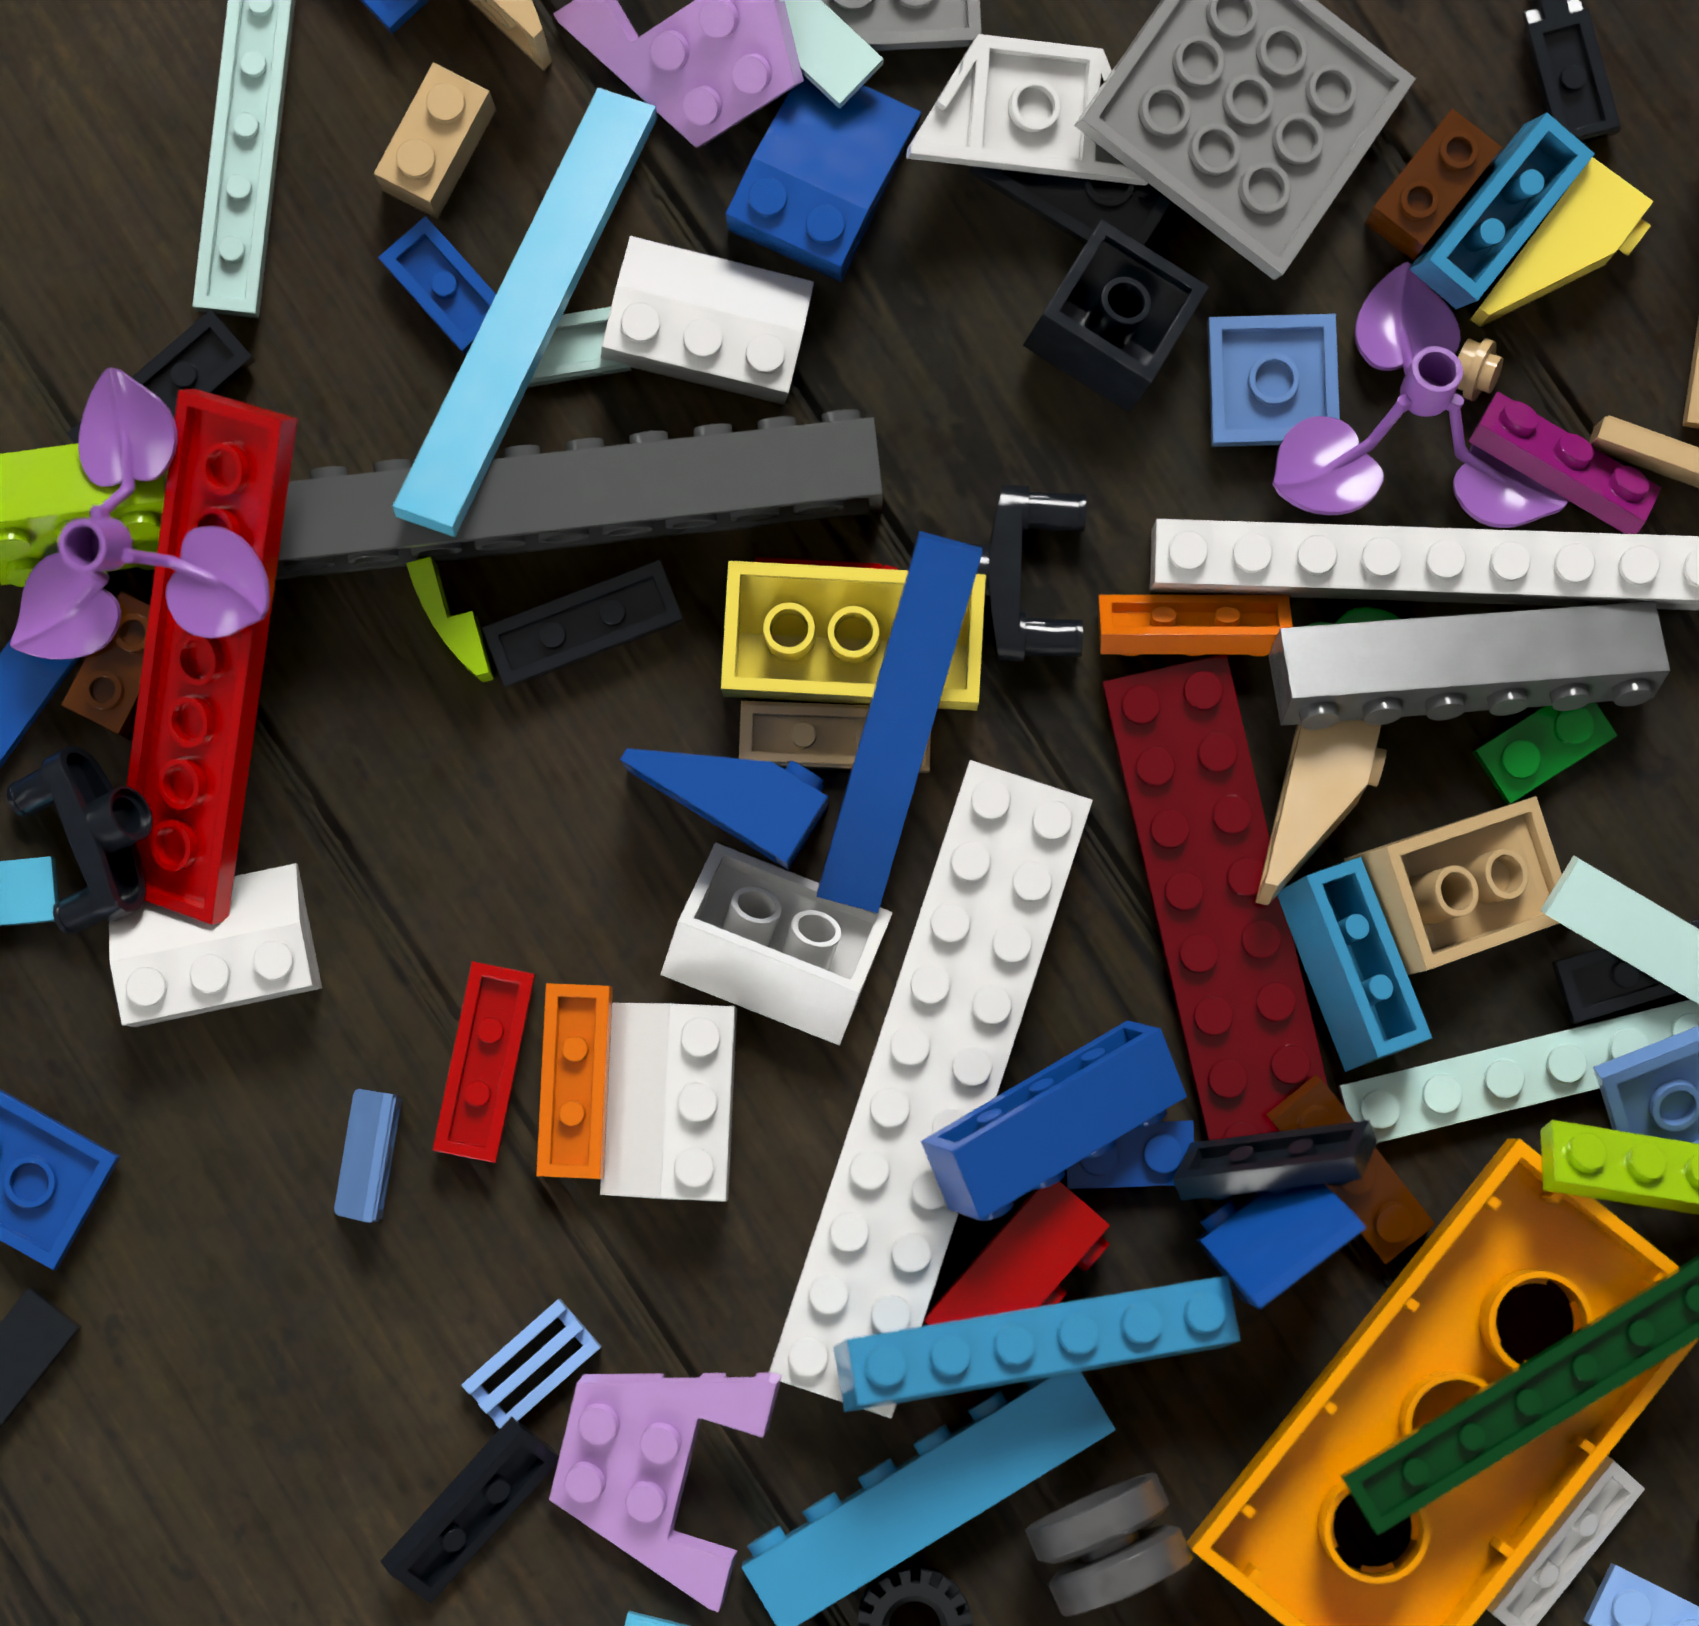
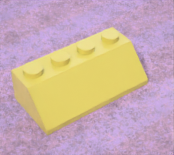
[721,561,986,711]

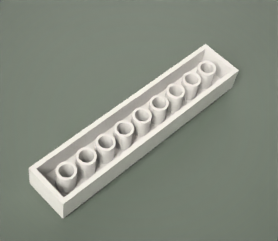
[769,760,1093,1418]

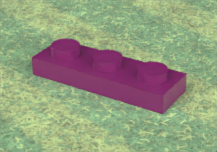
[1468,391,1662,534]

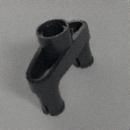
[966,485,1086,662]
[6,746,153,935]

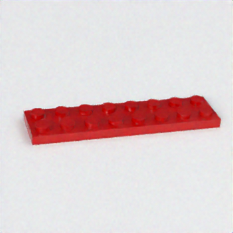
[126,389,298,925]

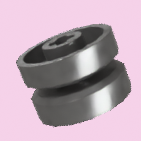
[1025,1473,1193,1616]

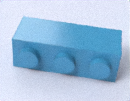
[1409,113,1595,309]
[1277,857,1432,1072]

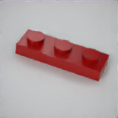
[433,961,536,1163]

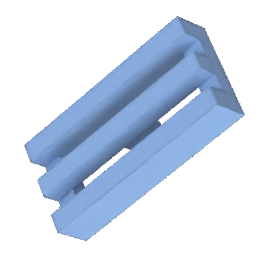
[461,1298,602,1429]

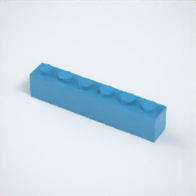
[833,1276,1241,1412]
[741,1372,1116,1626]

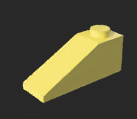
[1470,157,1653,327]

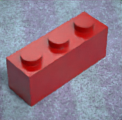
[923,1181,1110,1325]

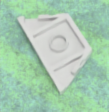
[906,34,1148,186]

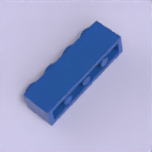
[921,1020,1187,1221]

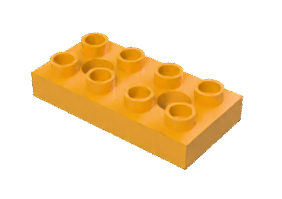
[1187,1138,1699,1626]

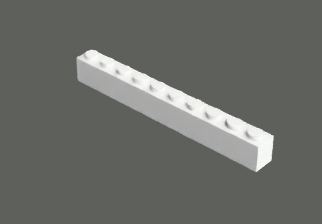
[1150,519,1699,610]

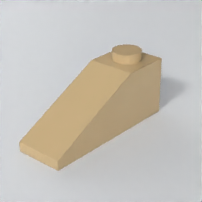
[1256,720,1387,906]

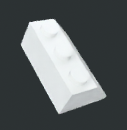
[600,236,814,405]
[660,842,893,1045]
[109,863,322,1027]
[600,1003,737,1201]

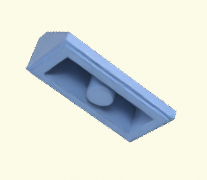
[334,1089,402,1223]

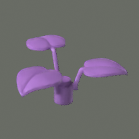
[1273,262,1568,528]
[10,368,269,660]

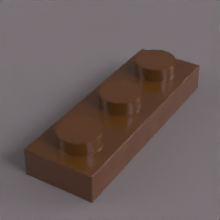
[1266,1074,1436,1264]

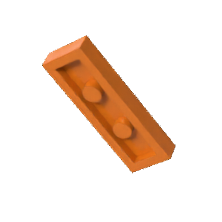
[1098,595,1293,656]
[536,983,613,1179]

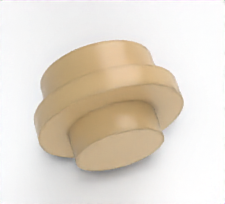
[1457,338,1503,401]

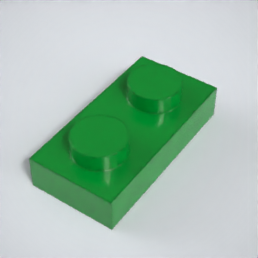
[1472,702,1617,805]

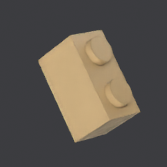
[374,62,496,219]

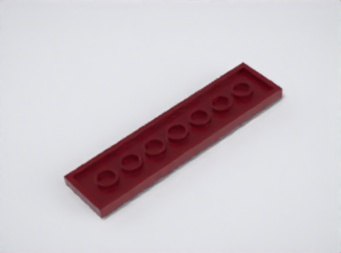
[1101,654,1328,1140]

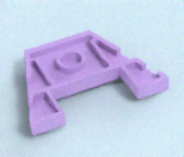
[554,0,804,148]
[549,1373,782,1612]

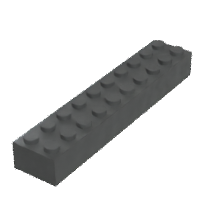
[275,409,883,580]

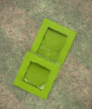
[406,556,494,683]

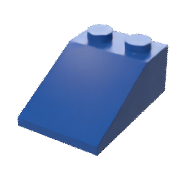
[726,74,921,283]
[620,748,829,871]
[1196,1184,1366,1309]

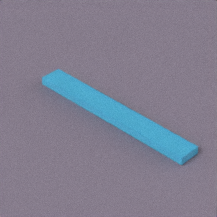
[392,88,657,537]

